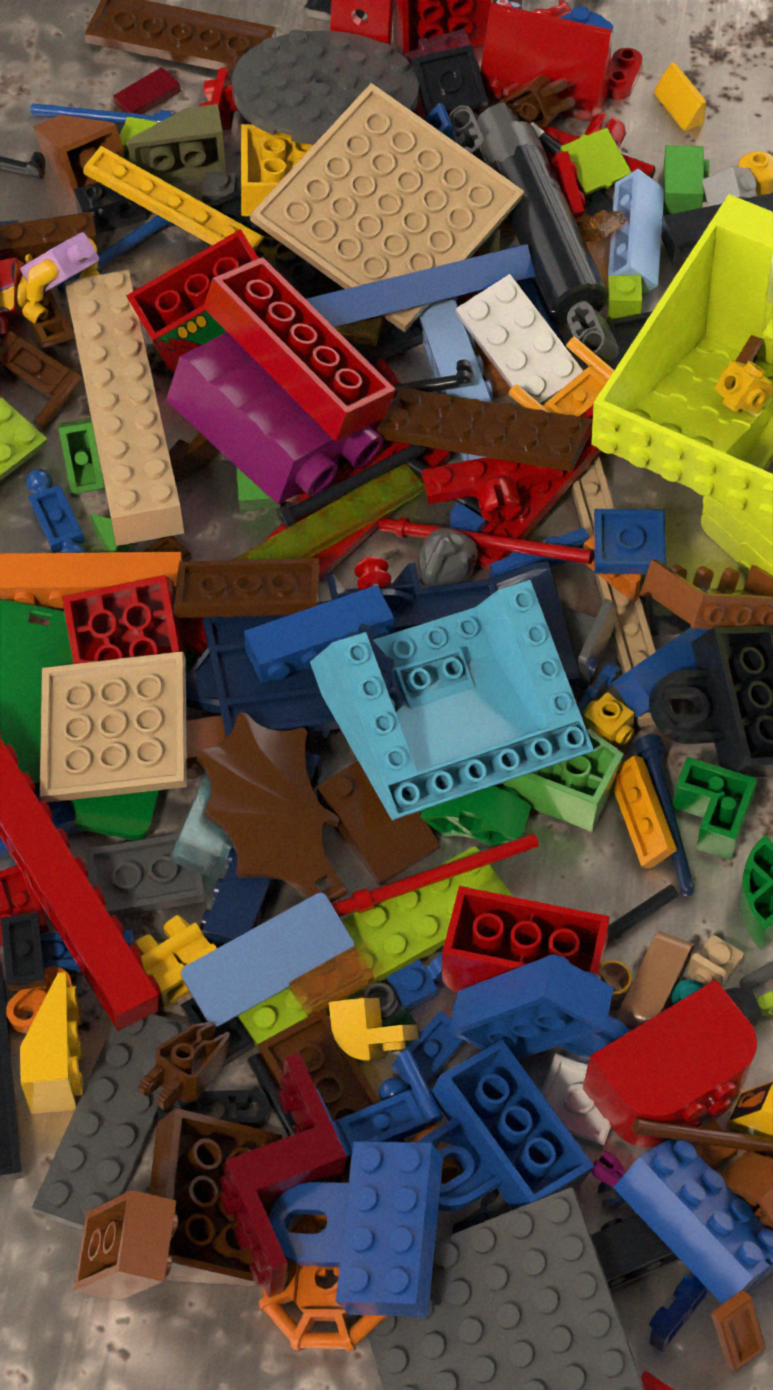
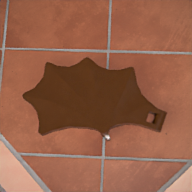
[197,712,347,903]

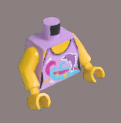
[20,232,101,324]

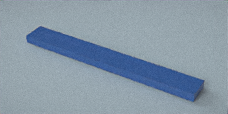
[306,244,535,327]

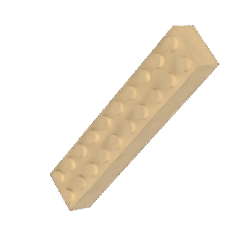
[64,270,184,546]

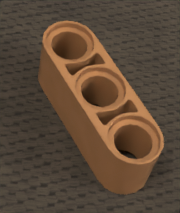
[617,930,694,1030]

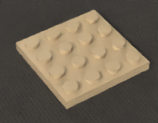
[40,652,187,803]

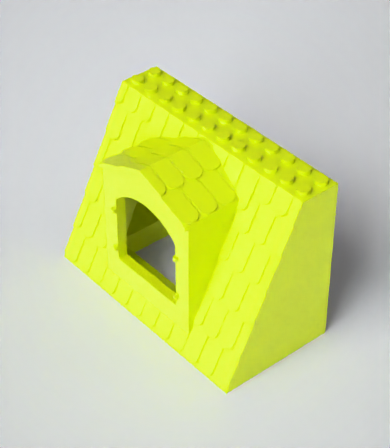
[592,194,773,576]

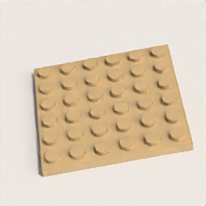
[250,83,524,332]

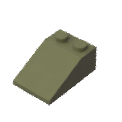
[127,104,227,183]

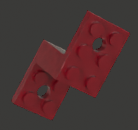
[219,1053,346,1298]

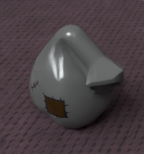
[418,528,478,587]

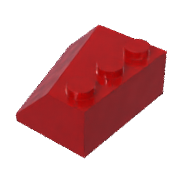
[62,575,185,664]

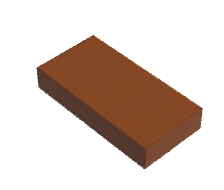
[711,1290,766,1371]

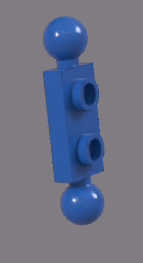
[26,469,87,553]
[379,1001,467,1101]

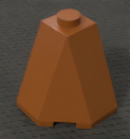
[33,115,125,203]

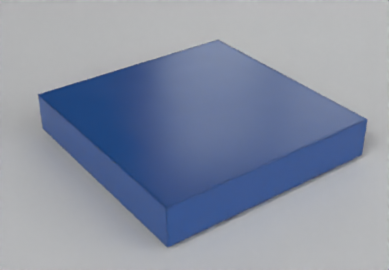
[594,509,666,574]

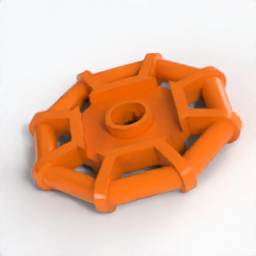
[258,1214,387,1353]

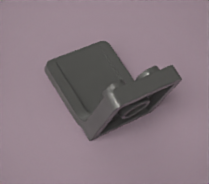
[562,599,617,690]

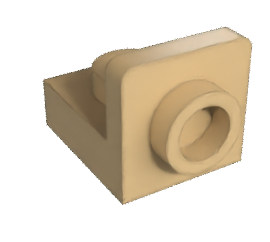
[687,934,745,988]

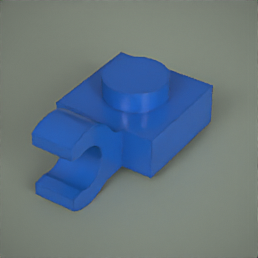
[386,954,443,1013]

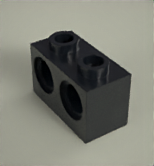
[73,182,147,234]

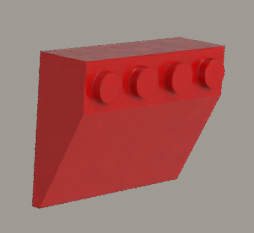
[393,0,491,63]
[480,3,613,122]

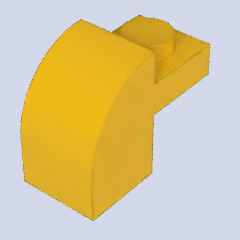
[329,998,419,1060]

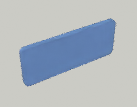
[181,893,354,1028]

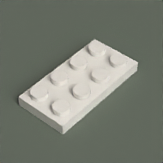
[455,274,583,406]

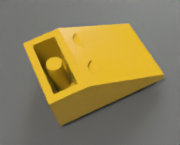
[20,972,84,1114]

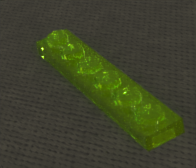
[234,463,424,560]

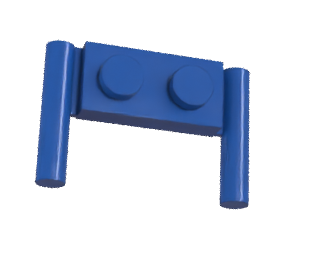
[316,1050,443,1160]

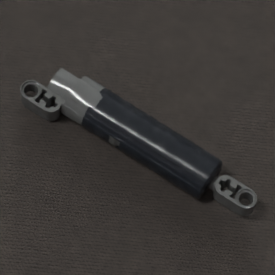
[449,103,619,364]

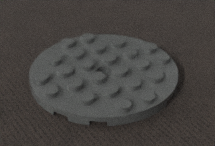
[232,30,419,145]

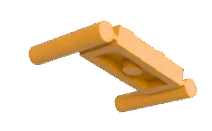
[508,336,614,417]

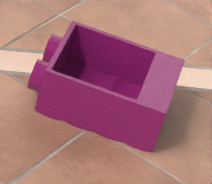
[166,332,384,505]

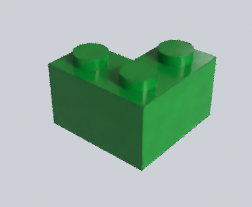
[673,757,757,860]

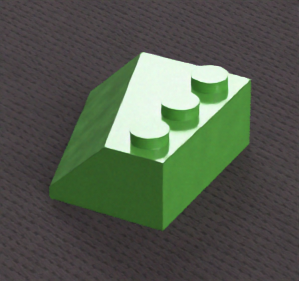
[495,729,624,832]

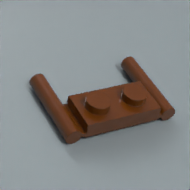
[0,331,83,431]

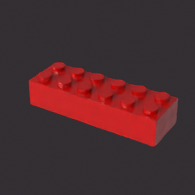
[203,257,396,442]

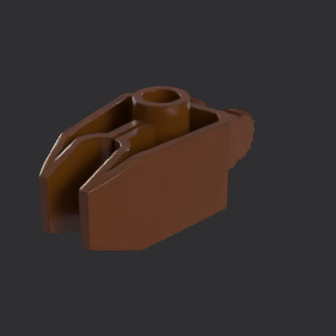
[497,75,576,128]
[137,1022,230,1110]

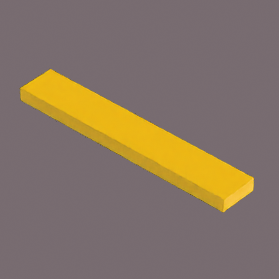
[83,146,264,253]

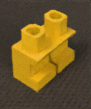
[134,915,217,1008]

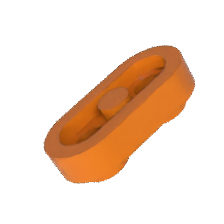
[6,967,73,1033]

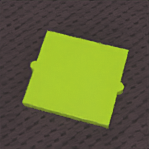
[560,128,631,195]

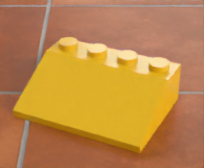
[241,124,313,216]

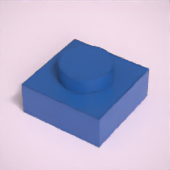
[450,502,486,533]

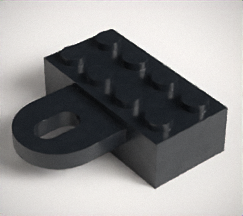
[649,625,773,778]

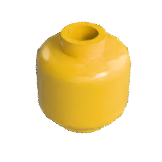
[737,151,773,196]

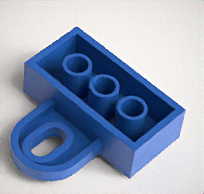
[449,955,630,1060]
[418,1039,594,1211]
[269,1141,443,1317]

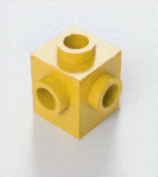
[713,360,773,415]
[582,692,635,749]

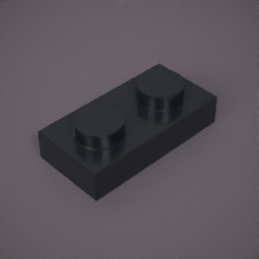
[1,912,46,992]

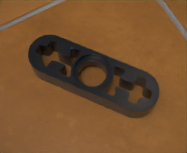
[157,1090,270,1129]

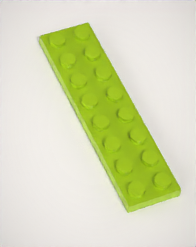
[237,846,514,1049]

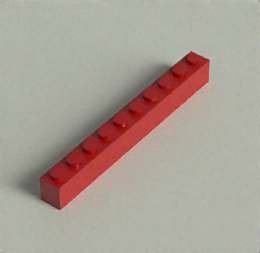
[0,730,161,1031]

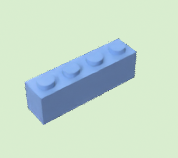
[607,169,664,295]

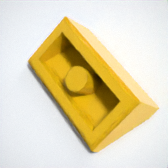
[654,62,707,131]

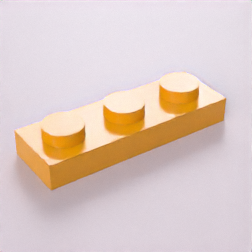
[612,756,677,869]

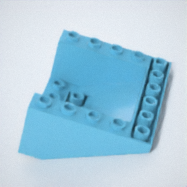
[310,580,594,821]

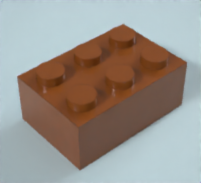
[73,1190,178,1301]

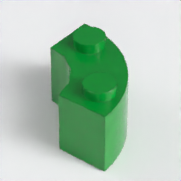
[420,786,531,848]
[739,835,773,950]

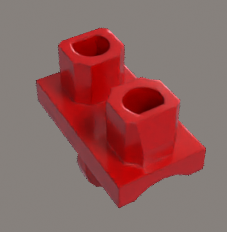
[199,67,238,131]

